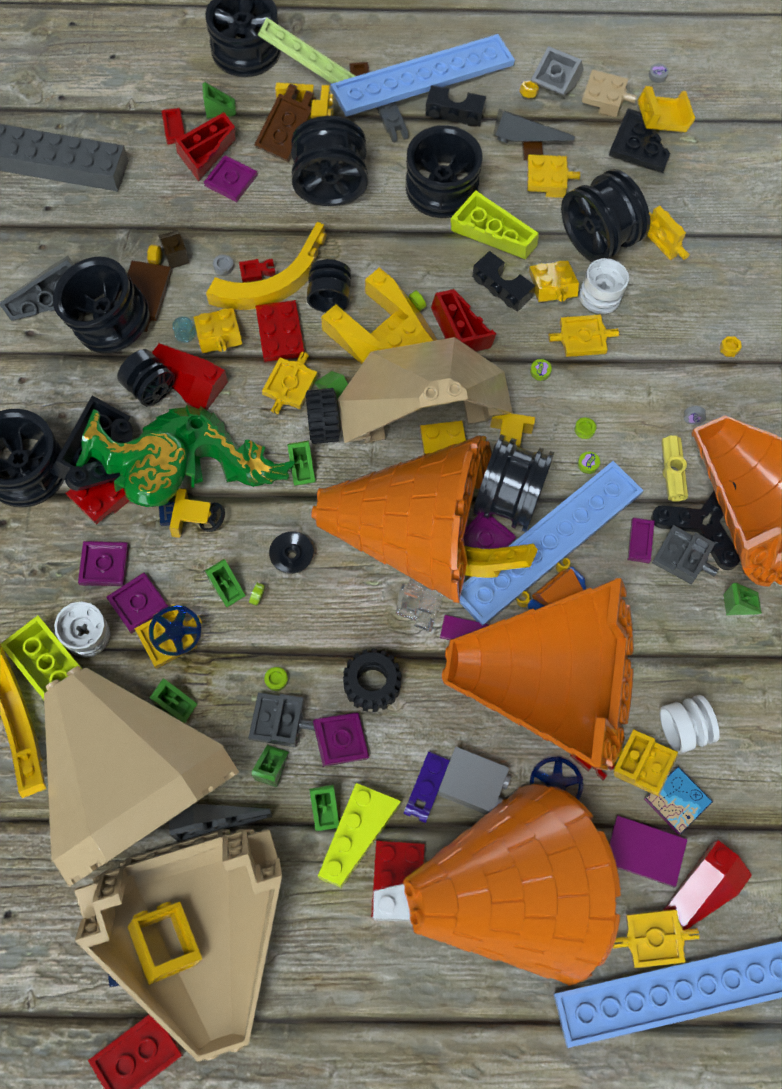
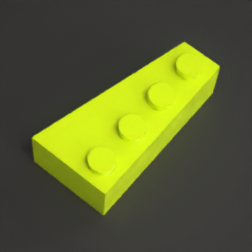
[451,190,539,259]
[318,783,401,888]

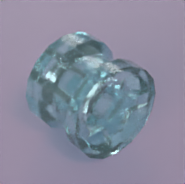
[172,316,195,343]

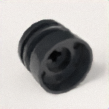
[307,259,351,313]
[117,349,175,407]

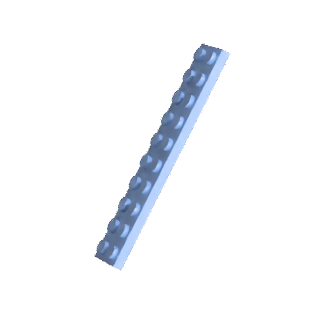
[330,34,515,117]
[459,461,644,626]
[553,941,782,1048]

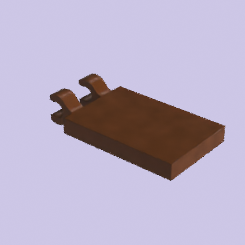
[254,83,316,162]
[119,260,172,332]

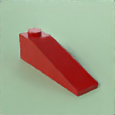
[152,343,228,410]
[662,840,752,930]

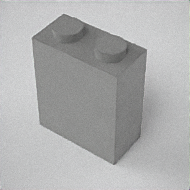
[437,746,511,815]

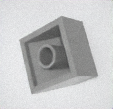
[531,46,584,96]

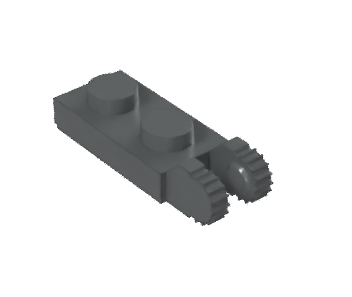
[376,102,409,142]

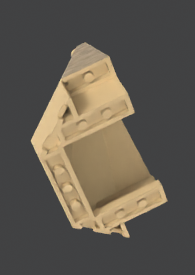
[337,337,513,443]
[44,666,239,887]
[74,829,282,1062]

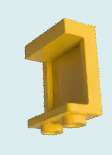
[637,86,695,132]

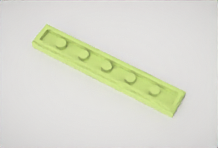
[258,18,356,83]

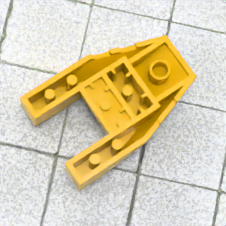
[321,267,437,364]

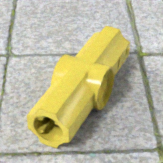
[661,436,688,502]

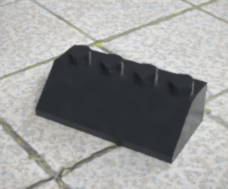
[50,395,130,480]

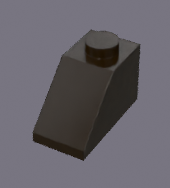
[158,230,189,269]

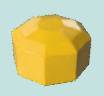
[519,81,539,98]
[147,244,162,264]
[720,336,742,357]

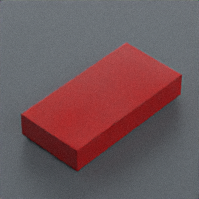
[161,108,185,145]

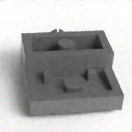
[652,525,719,585]
[248,692,315,747]

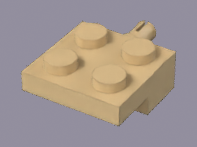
[582,69,637,117]

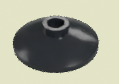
[269,531,314,574]

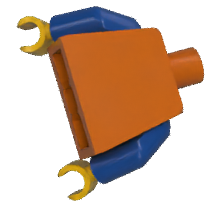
[516,558,586,610]

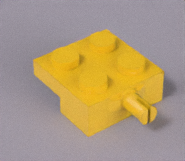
[311,85,334,119]
[527,155,580,198]
[529,261,579,302]
[193,308,242,353]
[420,420,466,455]
[134,604,203,669]
[613,729,678,797]

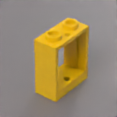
[127,902,202,985]

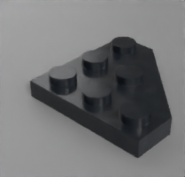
[609,108,671,173]

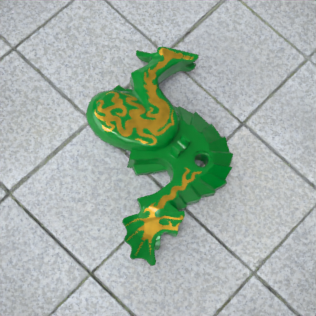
[76,405,295,507]

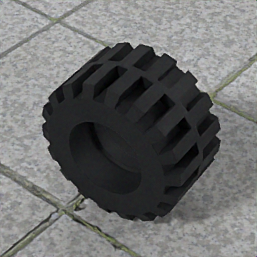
[305,388,340,444]
[343,649,402,712]

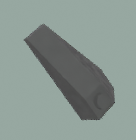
[494,109,575,143]
[0,255,74,321]
[169,804,272,842]

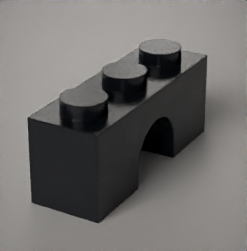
[425,85,486,127]
[472,251,536,312]

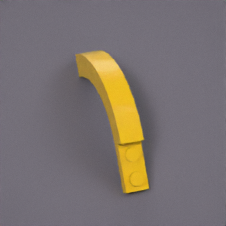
[206,222,327,310]
[465,544,538,578]
[0,644,46,799]

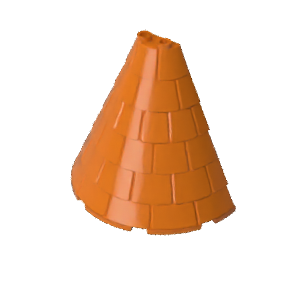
[692,415,782,587]
[311,435,492,603]
[442,578,634,770]
[403,784,621,986]

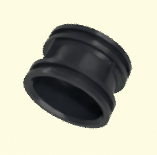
[205,0,281,77]
[291,116,368,206]
[406,125,483,218]
[561,169,650,262]
[53,257,150,353]
[0,409,64,508]
[473,434,555,532]

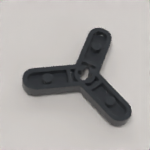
[65,418,156,507]
[651,481,740,571]

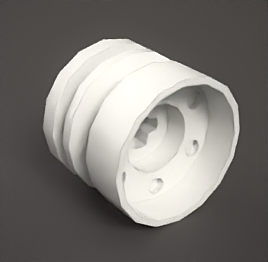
[579,258,629,314]
[54,601,110,658]
[660,695,720,754]

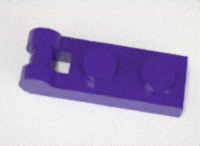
[403,752,450,823]

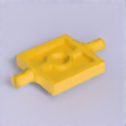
[647,205,690,261]
[548,314,619,357]
[262,352,318,414]
[613,909,699,968]

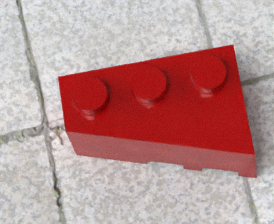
[175,112,235,182]
[431,289,497,352]

